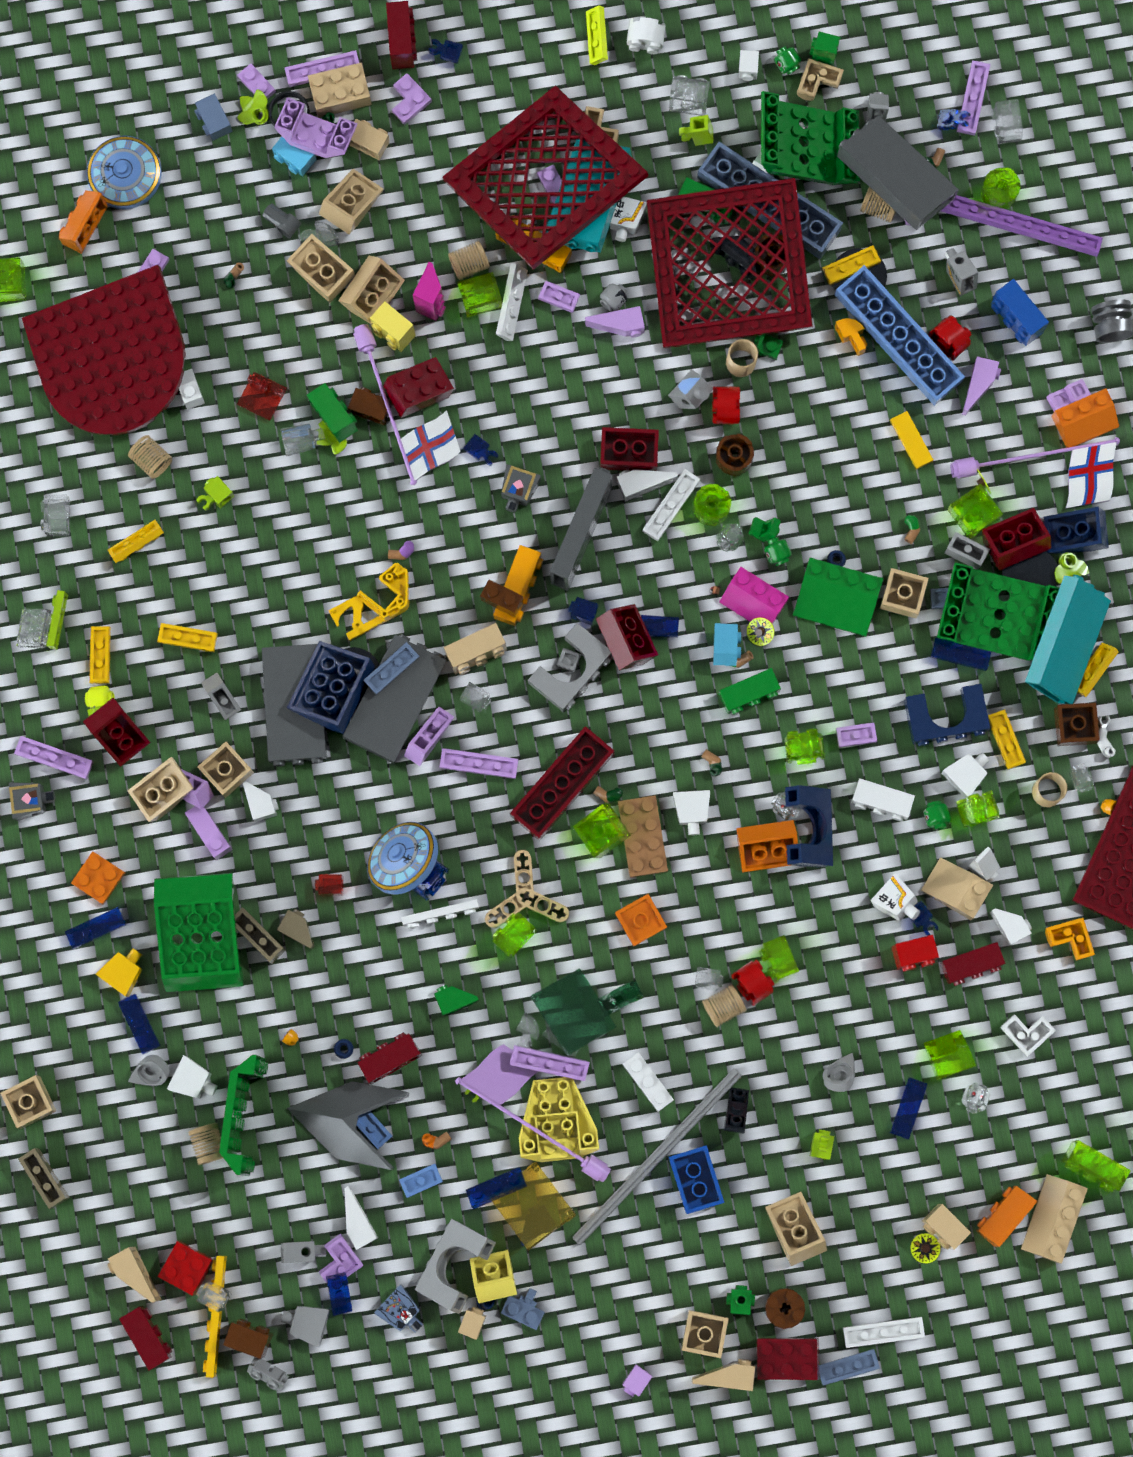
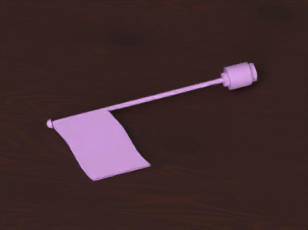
[455,1044,611,1182]

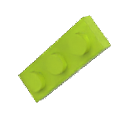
[45,590,68,650]

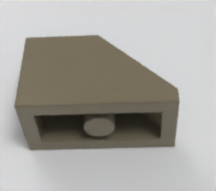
[277,909,315,950]

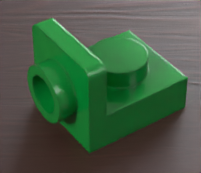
[754,334,783,360]

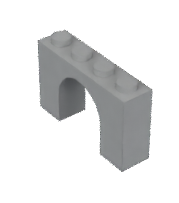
[528,623,613,712]
[415,1219,496,1314]

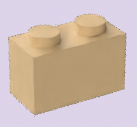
[349,119,390,160]
[458,1306,487,1340]

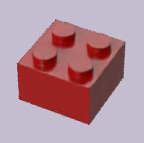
[891,935,939,972]
[158,1241,213,1296]

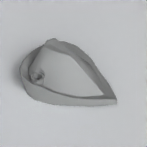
[823,1053,855,1092]
[128,1055,170,1086]

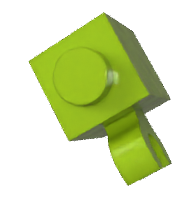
[679,115,713,146]
[196,476,235,511]
[809,1129,835,1160]

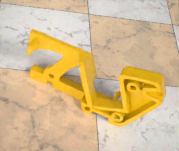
[328,563,409,641]

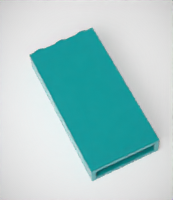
[546,140,632,253]
[1025,575,1111,704]

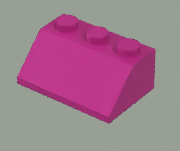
[413,262,446,321]
[719,567,789,625]

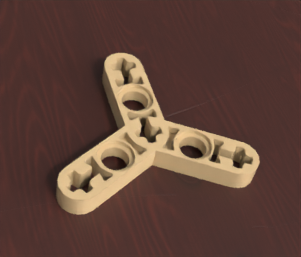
[485,850,569,928]

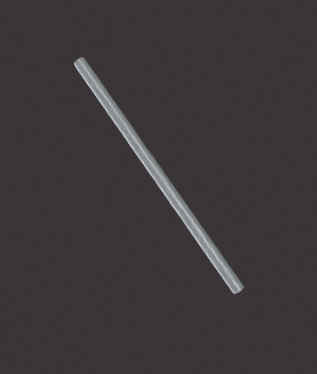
[573,1069,742,1245]

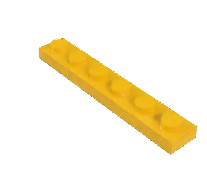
[203,1256,227,1378]

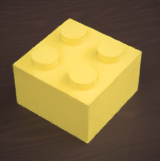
[370,301,416,352]
[470,1250,517,1303]

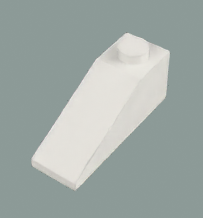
[617,470,678,502]
[968,847,1000,882]
[345,1186,378,1250]

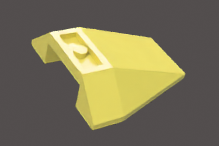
[519,1077,599,1162]

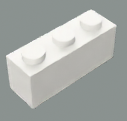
[851,778,915,821]
[623,1052,674,1112]

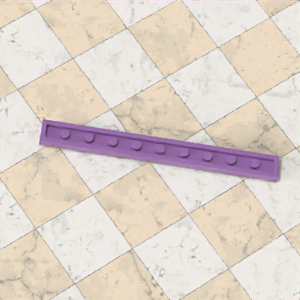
[941,195,1103,257]

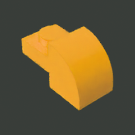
[834,318,867,356]

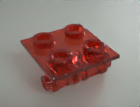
[237,372,287,421]

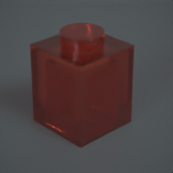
[315,874,344,896]

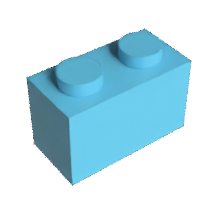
[272,137,316,177]
[713,623,741,666]

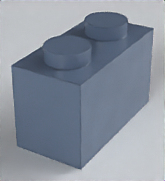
[194,93,233,141]

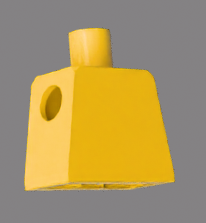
[96,948,143,997]

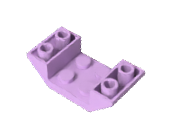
[274,97,358,158]

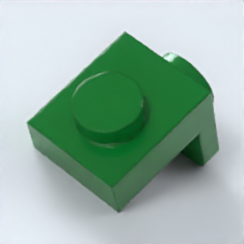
[749,517,781,542]

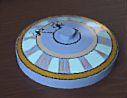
[87,136,162,209]
[367,822,438,895]

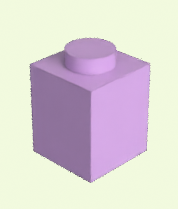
[622,1364,652,1397]

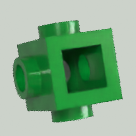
[726,1285,755,1315]

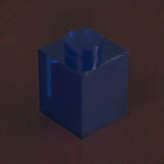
[568,597,599,625]

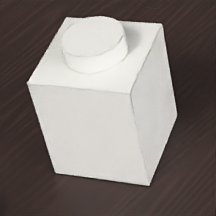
[738,50,759,81]

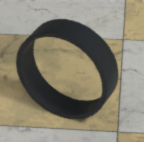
[269,91,310,127]

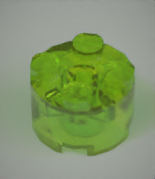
[981,167,1021,209]
[693,484,731,526]
[784,728,825,765]
[956,791,1000,828]

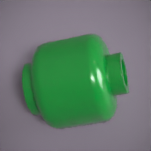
[774,46,802,75]
[764,537,792,566]
[923,801,951,831]

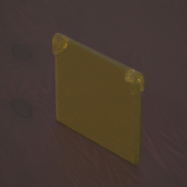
[489,1162,576,1251]

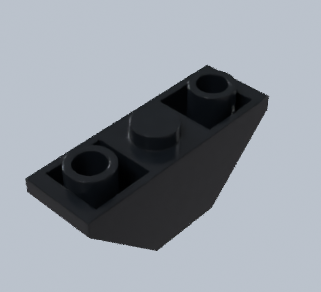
[710,235,756,281]
[724,1087,749,1134]

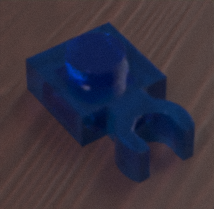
[429,39,463,64]
[937,109,971,130]
[463,434,498,466]
[909,901,939,936]

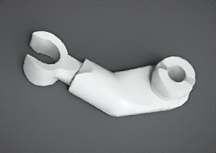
[1097,715,1116,758]

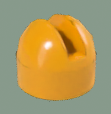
[1101,799,1117,815]
[282,1029,299,1046]

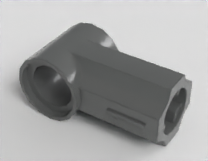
[262,203,302,239]

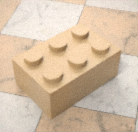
[308,62,372,118]
[444,623,507,675]

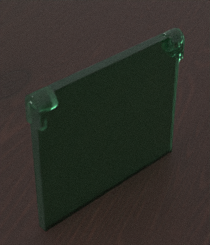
[530,968,616,1056]

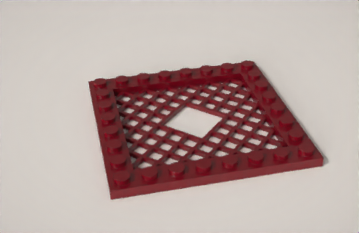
[442,85,649,270]
[647,178,813,348]

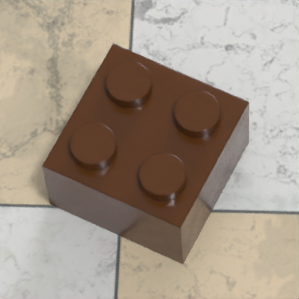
[1054,702,1100,746]
[223,1319,273,1359]

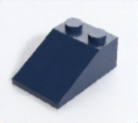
[1044,506,1109,554]

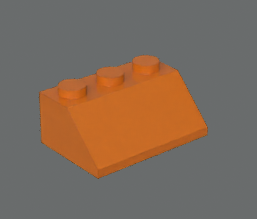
[59,190,108,254]
[1051,388,1119,448]
[736,820,798,872]
[976,1186,1038,1247]

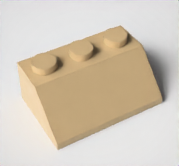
[338,255,405,325]

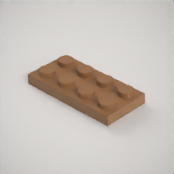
[618,795,668,878]

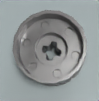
[1091,299,1133,343]

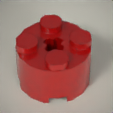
[928,315,972,361]
[712,386,740,424]
[731,960,775,1006]

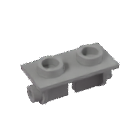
[247,1357,289,1391]

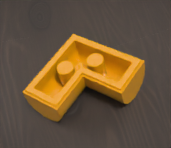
[1045,918,1095,960]

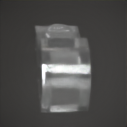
[298,222,340,248]
[516,1012,540,1048]

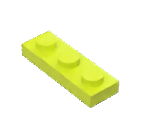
[586,5,608,65]

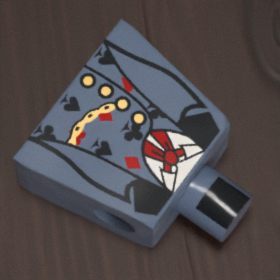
[374,1284,423,1333]

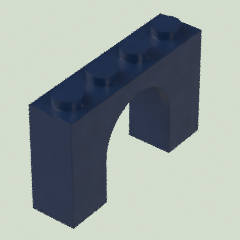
[904,684,990,747]
[785,785,833,868]

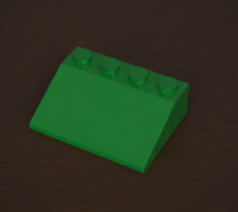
[793,558,883,637]

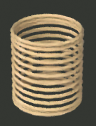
[860,187,896,223]
[448,241,490,280]
[726,339,758,377]
[128,435,172,479]
[1032,772,1067,807]
[702,984,747,1028]
[188,1123,223,1165]

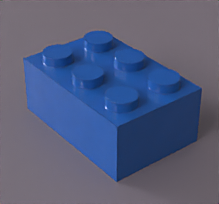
[991,279,1049,346]
[668,1145,724,1214]

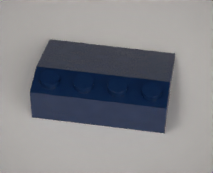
[287,641,375,734]

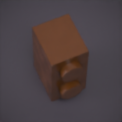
[348,387,392,425]
[480,579,524,617]

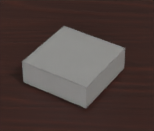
[556,648,581,673]

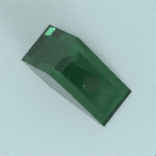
[596,980,644,1018]

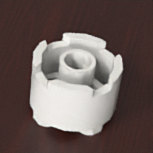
[627,17,666,54]

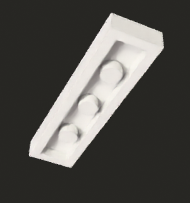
[496,263,528,341]
[642,469,701,542]
[401,899,479,929]
[843,1317,925,1348]

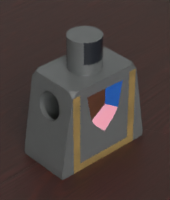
[501,464,541,513]
[9,782,56,821]

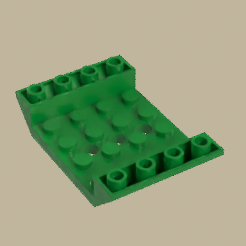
[761,91,860,185]
[937,563,1060,661]
[154,873,244,992]
[219,1055,268,1176]

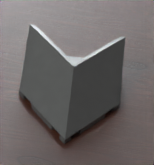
[287,1081,409,1170]

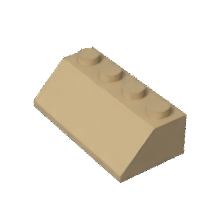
[1021,1174,1088,1264]

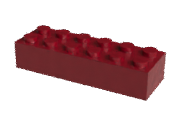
[510,726,615,841]

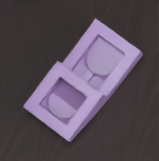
[1046,379,1091,411]

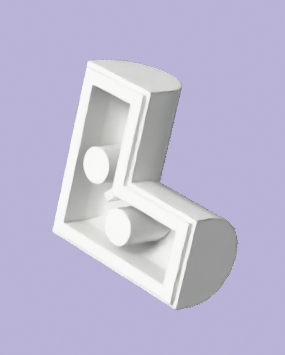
[1000,1015,1056,1057]

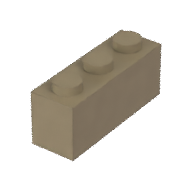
[235,907,286,964]
[18,1148,70,1209]

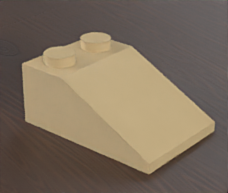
[319,169,383,234]
[287,234,355,303]
[127,757,194,822]
[921,857,993,921]
[765,1192,827,1266]
[107,1247,162,1303]
[692,1359,755,1391]

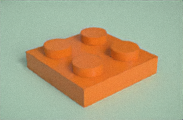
[71,851,125,905]
[615,894,667,947]

